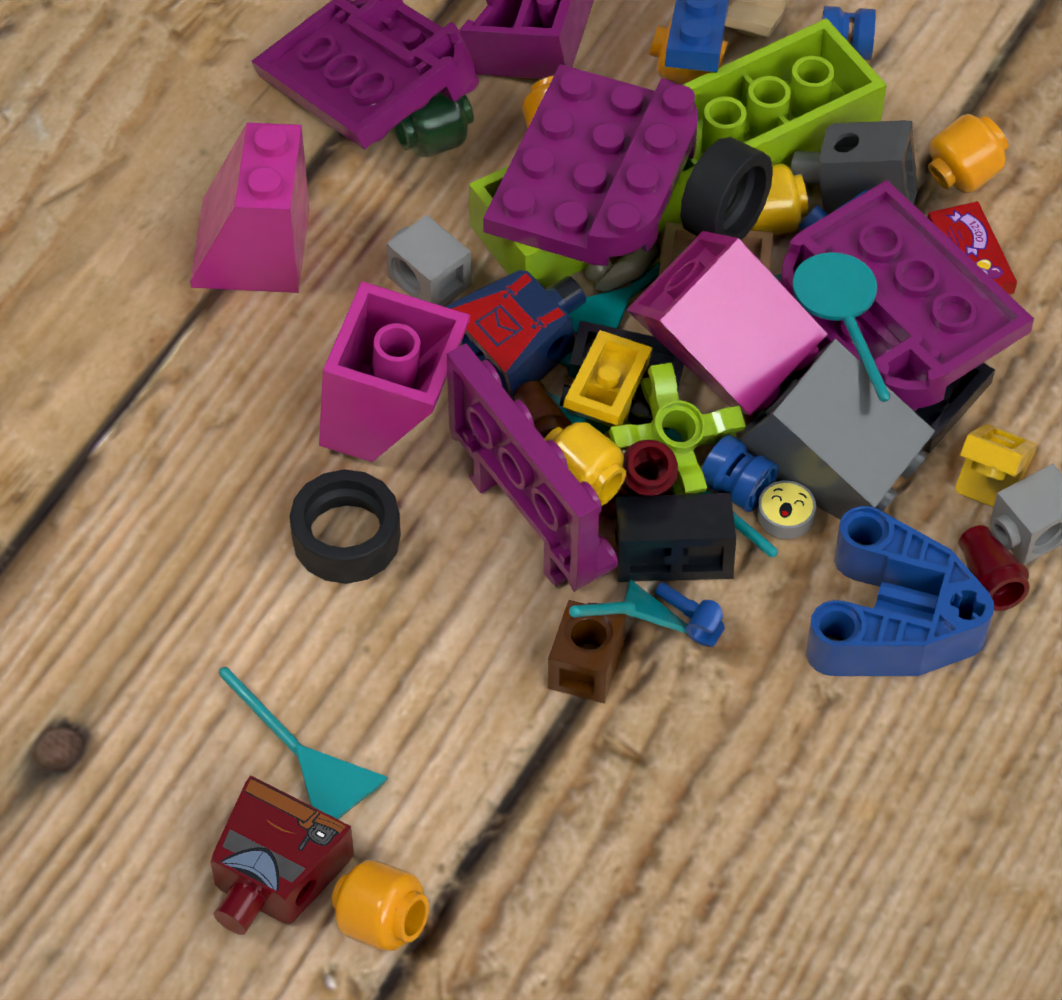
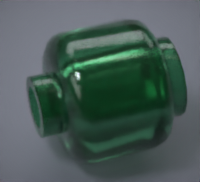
[394,92,474,157]

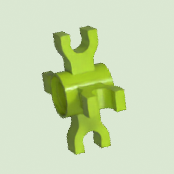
[609,363,746,495]

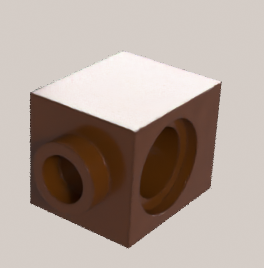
[548,600,626,704]

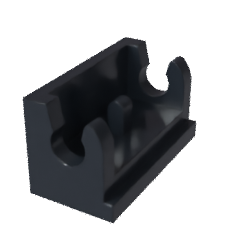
[615,493,736,582]

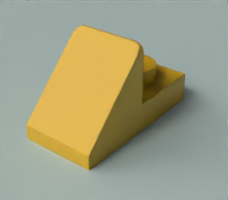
[563,330,652,427]
[955,423,1039,507]

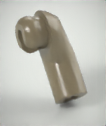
[584,241,661,292]

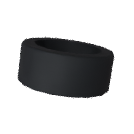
[680,137,773,240]
[289,469,401,584]

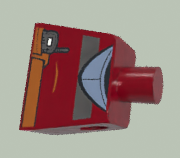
[211,775,354,935]

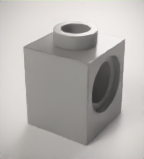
[386,215,472,306]
[989,463,1062,565]

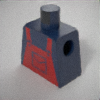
[446,270,586,401]

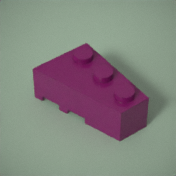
[459,0,594,79]

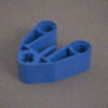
[806,506,994,676]

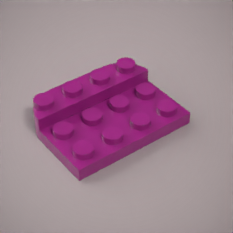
[251,0,479,150]
[483,64,698,266]
[780,180,1034,412]
[447,343,618,592]

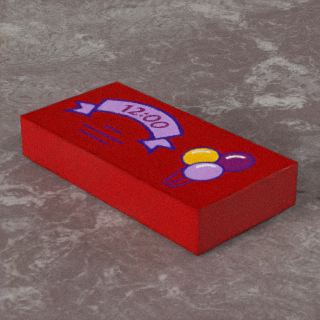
[927,201,1017,295]

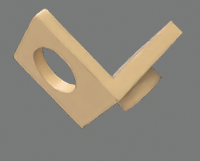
[725,0,787,37]

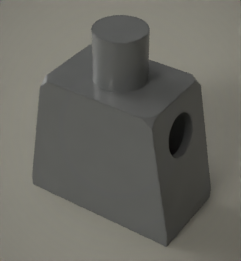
[791,120,917,214]

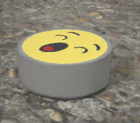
[757,481,816,539]

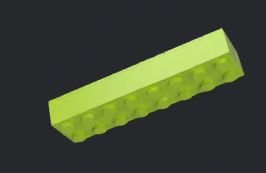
[469,18,887,288]

